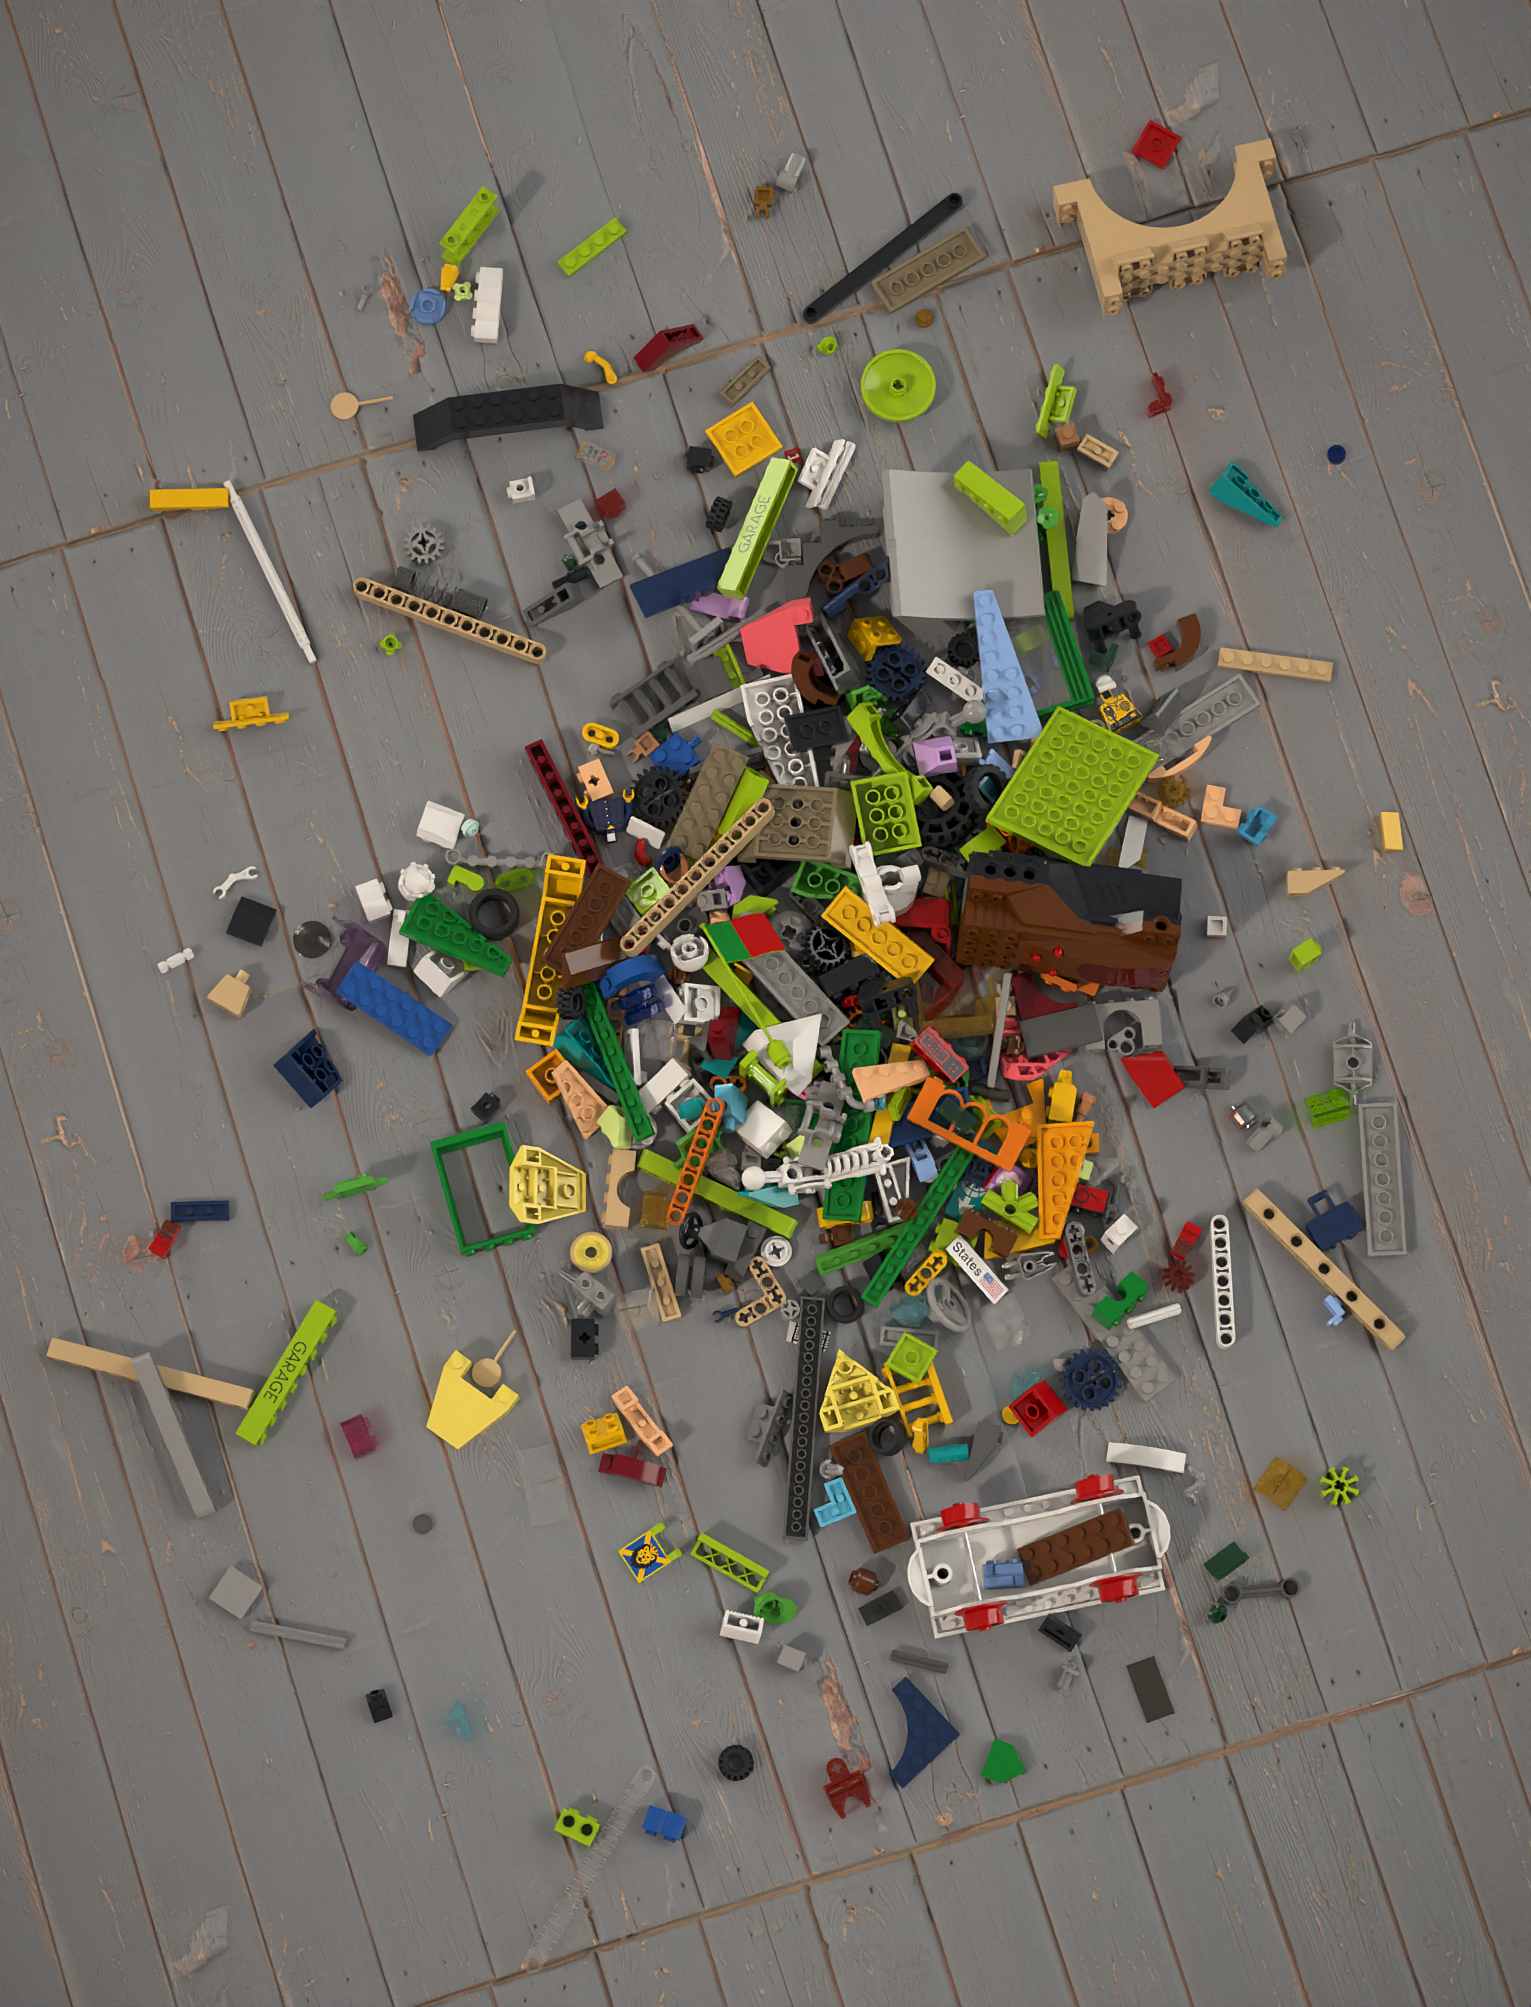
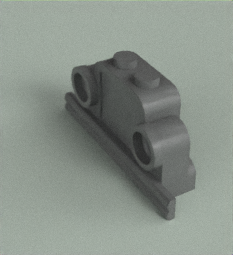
[803,613,861,695]

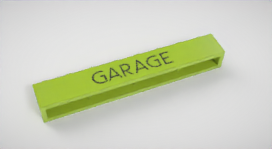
[717,457,799,600]
[235,1300,338,1447]

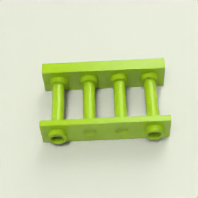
[439,186,500,267]
[739,1049,787,1109]

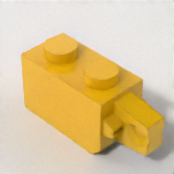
[1045,1070,1077,1124]

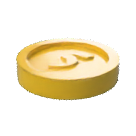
[1002,1405,1019,1425]

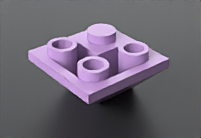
[913,735,958,777]
[702,865,746,912]

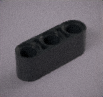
[889,685,932,736]

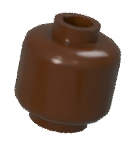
[848,1567,879,1596]

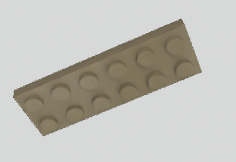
[871,226,985,314]
[666,742,749,860]

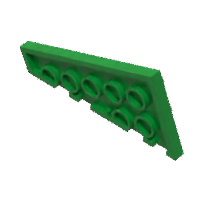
[399,893,512,978]

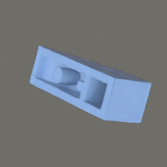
[904,1139,938,1182]

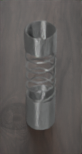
[392,566,488,620]

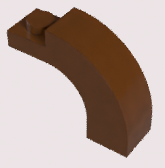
[1153,613,1201,672]

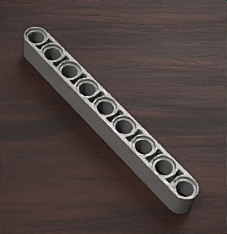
[132,1351,217,1519]

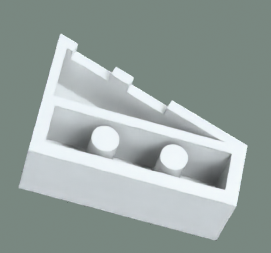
[873,1157,910,1226]

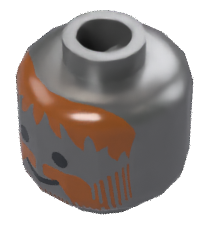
[1229,1102,1257,1131]

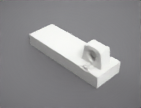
[387,909,410,968]
[623,1028,648,1087]

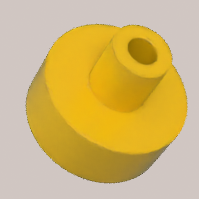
[1018,1148,1038,1168]

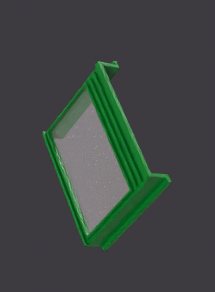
[971,590,1095,721]

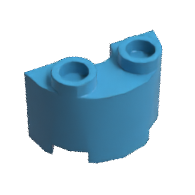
[1236,805,1278,847]

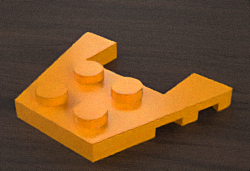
[985,1079,1046,1147]

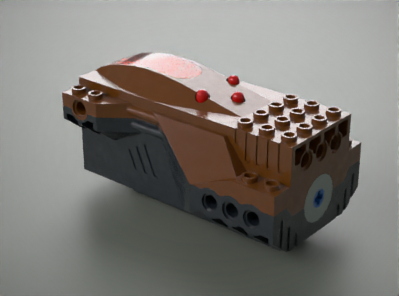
[956,850,1182,992]

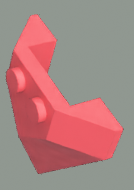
[993,1018,1075,1080]

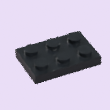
[784,705,849,754]

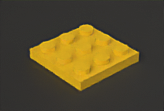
[705,401,783,478]

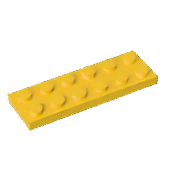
[821,886,935,984]

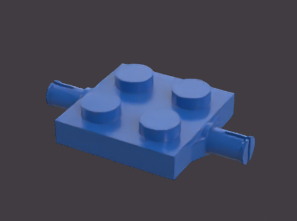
[648,732,702,778]

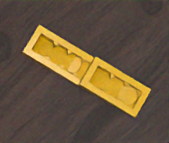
[150,488,229,512]

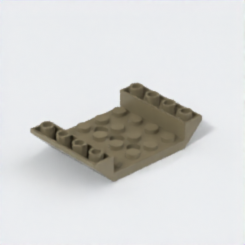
[737,784,857,869]

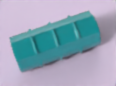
[928,1443,969,1464]

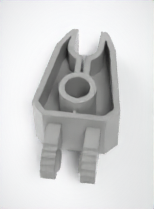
[1001,1250,1057,1280]

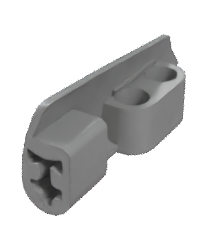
[1070,492,1108,586]

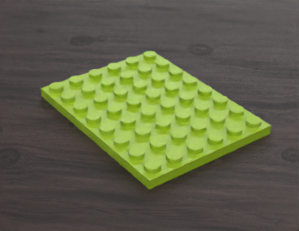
[986,706,1159,866]

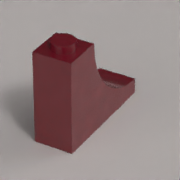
[633,324,704,373]
[1011,973,1078,1021]
[707,1006,742,1061]

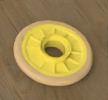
[570,1232,612,1274]

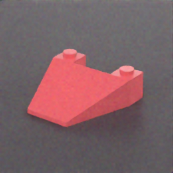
[740,597,825,677]

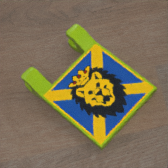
[618,1522,683,1584]

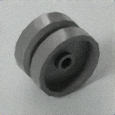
[675,1253,707,1299]

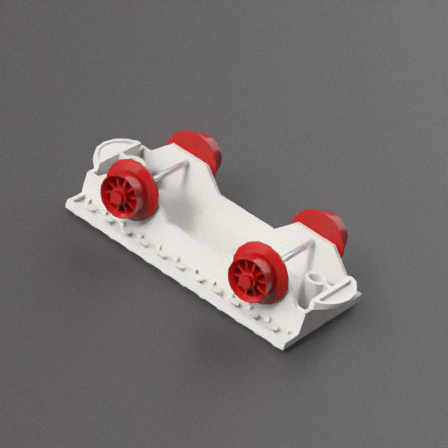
[907,1474,1171,1639]

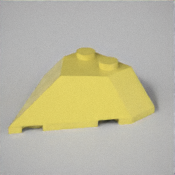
[819,1349,900,1432]

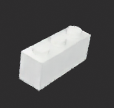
[639,1058,692,1115]

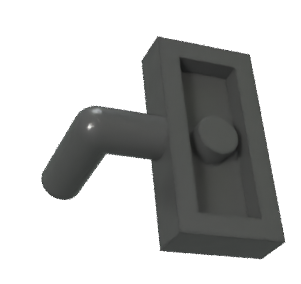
[823,754,864,793]

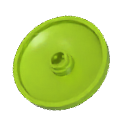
[861,349,936,423]

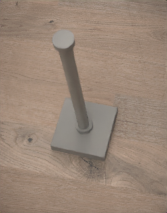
[631,553,725,652]

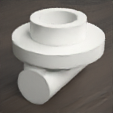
[1094,675,1116,694]

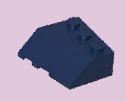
[273,1029,343,1108]

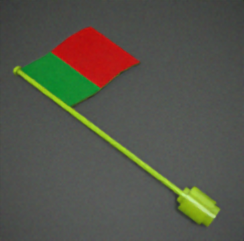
[699,913,792,1069]

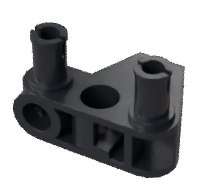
[1084,600,1142,655]
[857,977,919,1031]

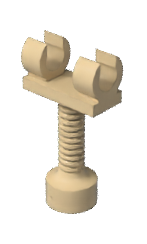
[675,1024,703,1073]

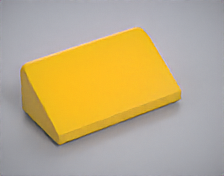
[1379,812,1403,852]

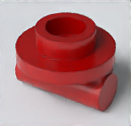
[1057,1238,1077,1258]

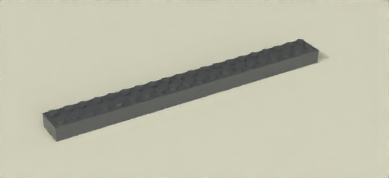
[783,1296,825,1541]

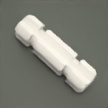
[158,948,194,973]

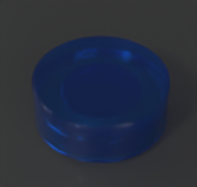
[1327,445,1346,465]

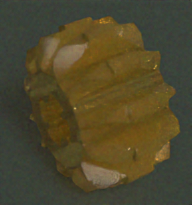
[1158,776,1190,809]

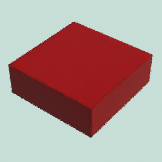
[1147,634,1173,659]

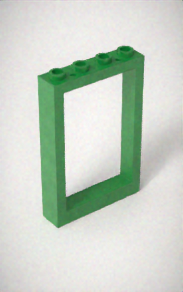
[430,1122,536,1257]

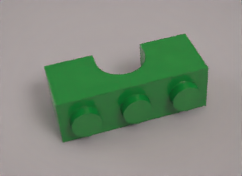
[1091,1271,1149,1331]

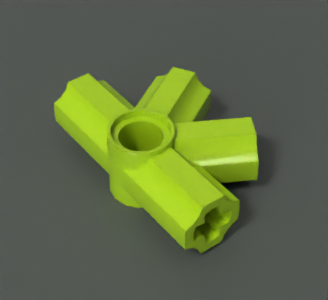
[980,1181,1039,1234]

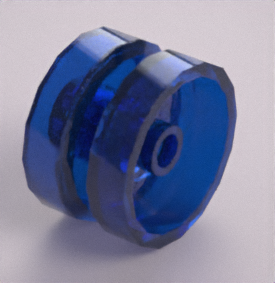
[616,983,666,1026]

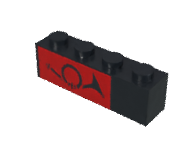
[1031,1173,1111,1219]

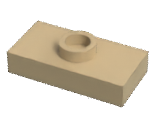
[1077,434,1119,469]

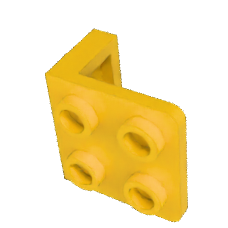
[847,616,902,661]

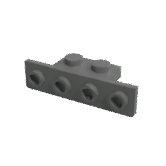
[745,1389,793,1467]

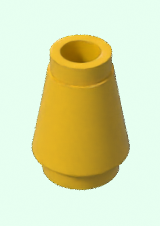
[440,264,460,293]

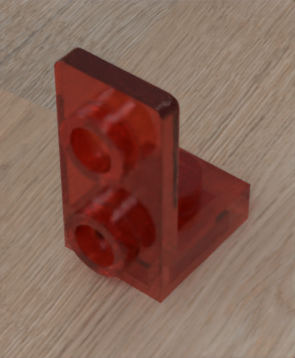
[1147,372,1173,419]

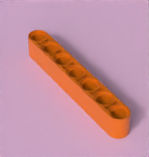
[667,1097,725,1225]

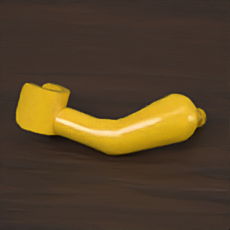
[584,351,617,384]

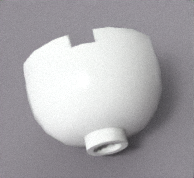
[670,934,709,972]

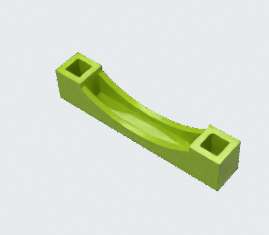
[846,702,934,805]

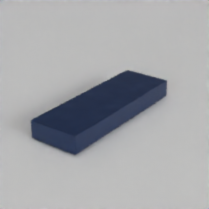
[171,1200,230,1222]

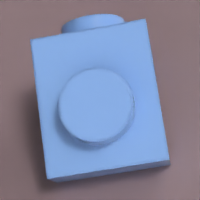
[1323,1295,1345,1327]

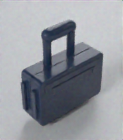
[1305,1190,1362,1252]

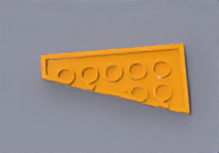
[1037,1121,1095,1240]

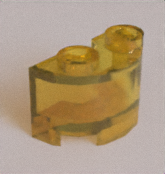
[640,1191,670,1230]

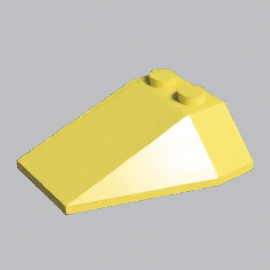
[509,1145,586,1224]

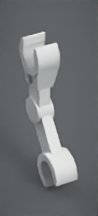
[213,866,258,900]

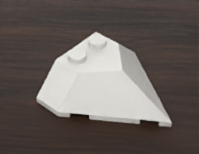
[742,1014,822,1096]

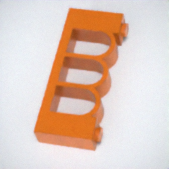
[907,1076,1032,1173]

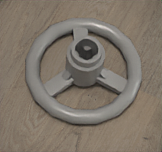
[927,1277,972,1333]

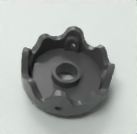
[661,902,709,945]

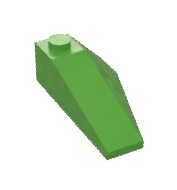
[844,685,888,713]
[790,861,863,899]

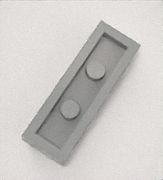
[879,1326,939,1350]

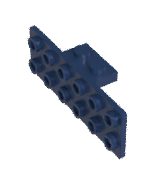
[630,547,732,618]

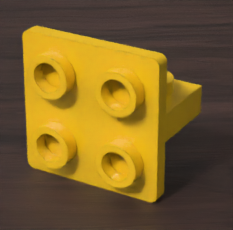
[580,1413,627,1455]

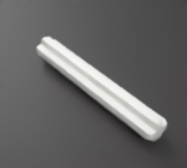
[818,441,856,510]

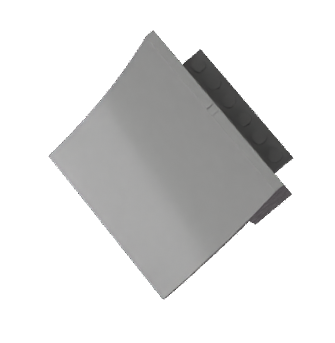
[882,469,1045,638]

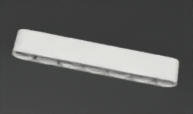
[1209,1215,1235,1350]

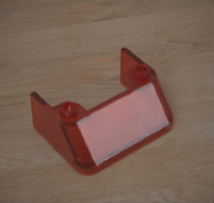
[876,927,966,1023]

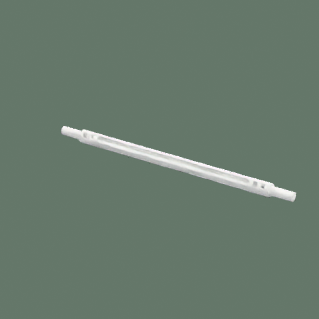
[223,480,317,664]

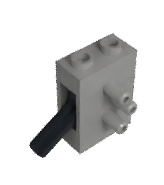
[559,1267,616,1318]

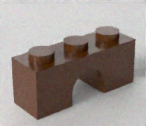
[954,1209,1018,1259]

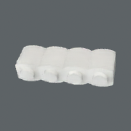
[471,267,503,344]

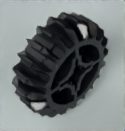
[800,921,852,972]

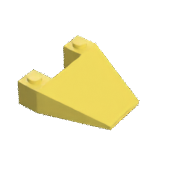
[426,1350,519,1450]

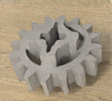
[404,524,445,565]

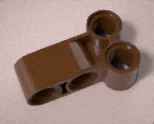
[818,553,874,599]

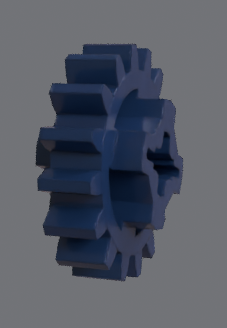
[962,1147,997,1189]

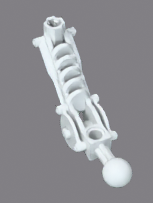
[742,1137,894,1195]

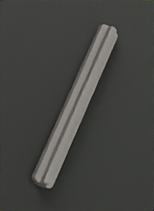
[687,609,767,665]
[250,1621,347,1649]

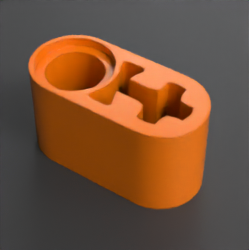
[710,1076,746,1095]

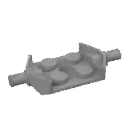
[1332,1022,1372,1107]

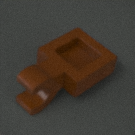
[819,1224,854,1247]

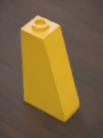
[984,1220,1058,1262]

